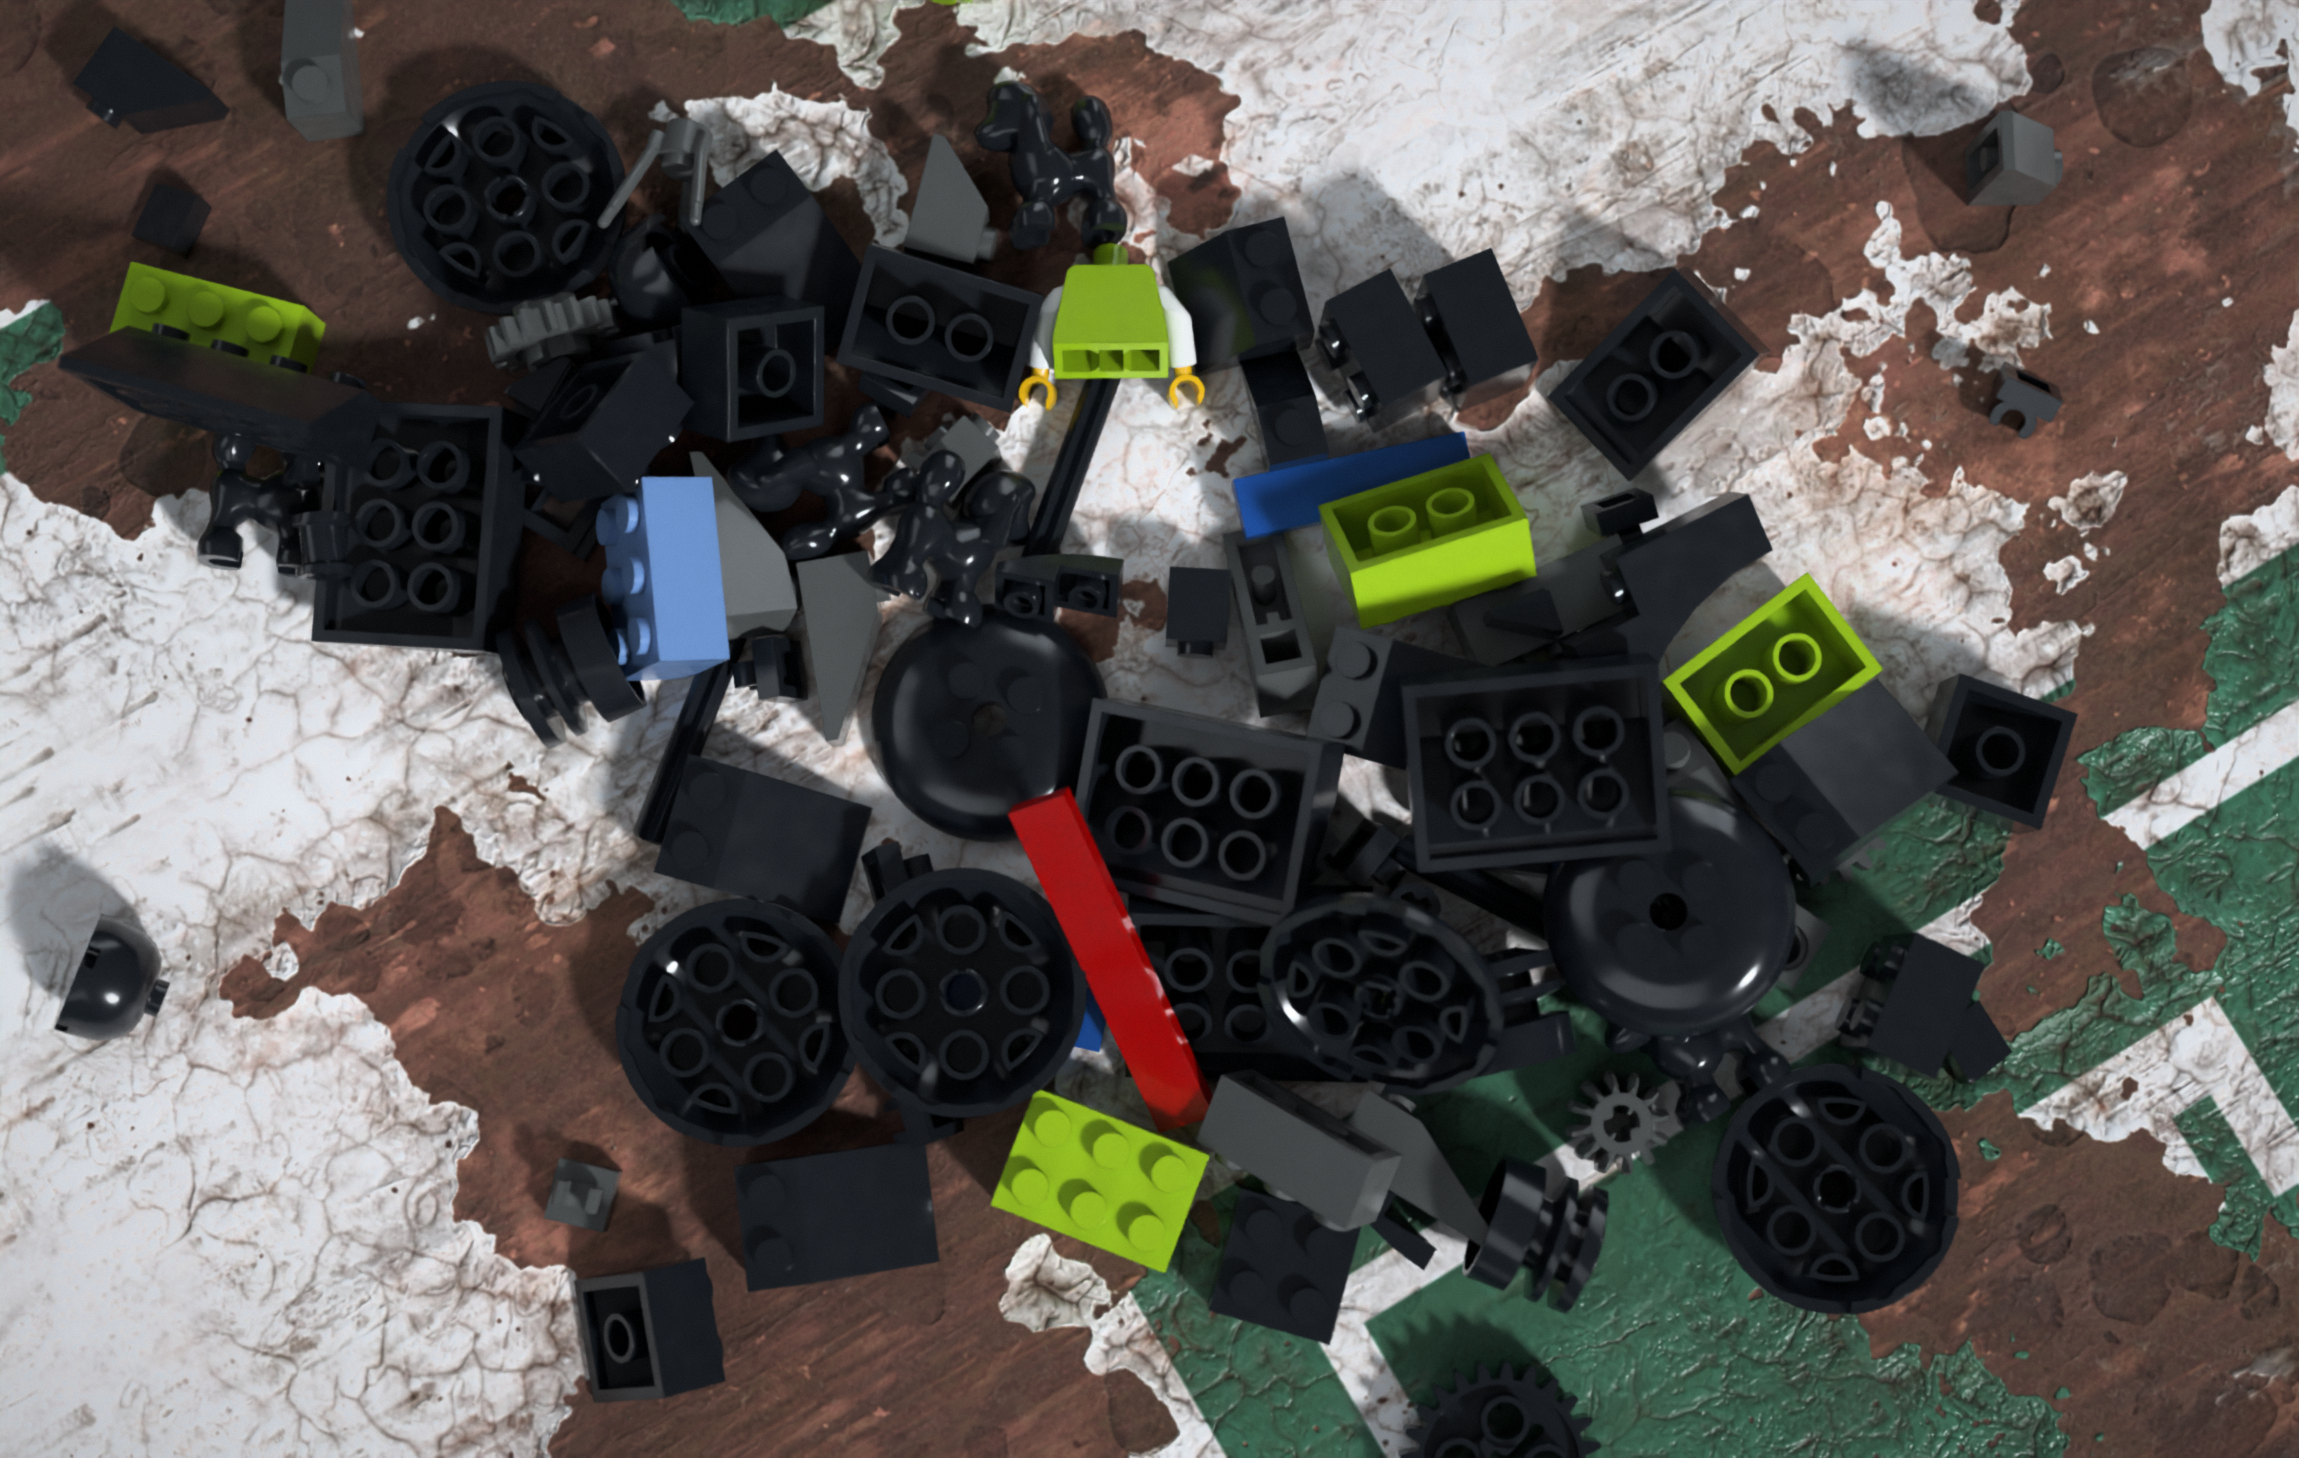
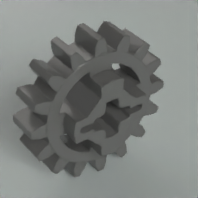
[484,292,620,373]

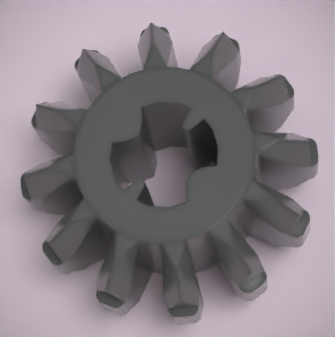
[1564,1070,1670,1175]

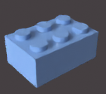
[596,477,730,681]

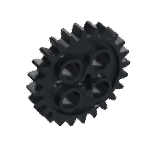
[1398,1358,1601,1458]

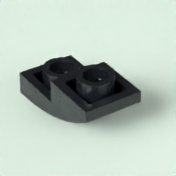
[994,554,1124,624]

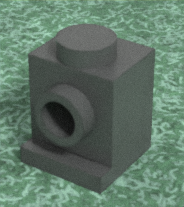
[906,412,1002,510]

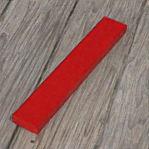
[1008,787,1213,1133]

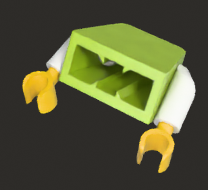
[1019,243,1205,411]

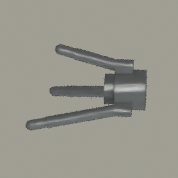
[597,118,713,233]

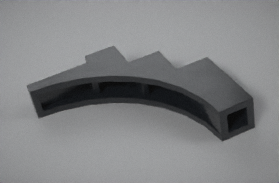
[1559,492,1773,664]

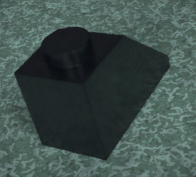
[73,26,230,134]
[1240,351,1329,473]

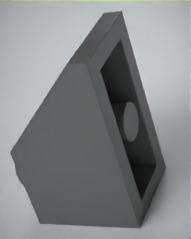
[1964,111,2063,206]
[903,133,998,274]

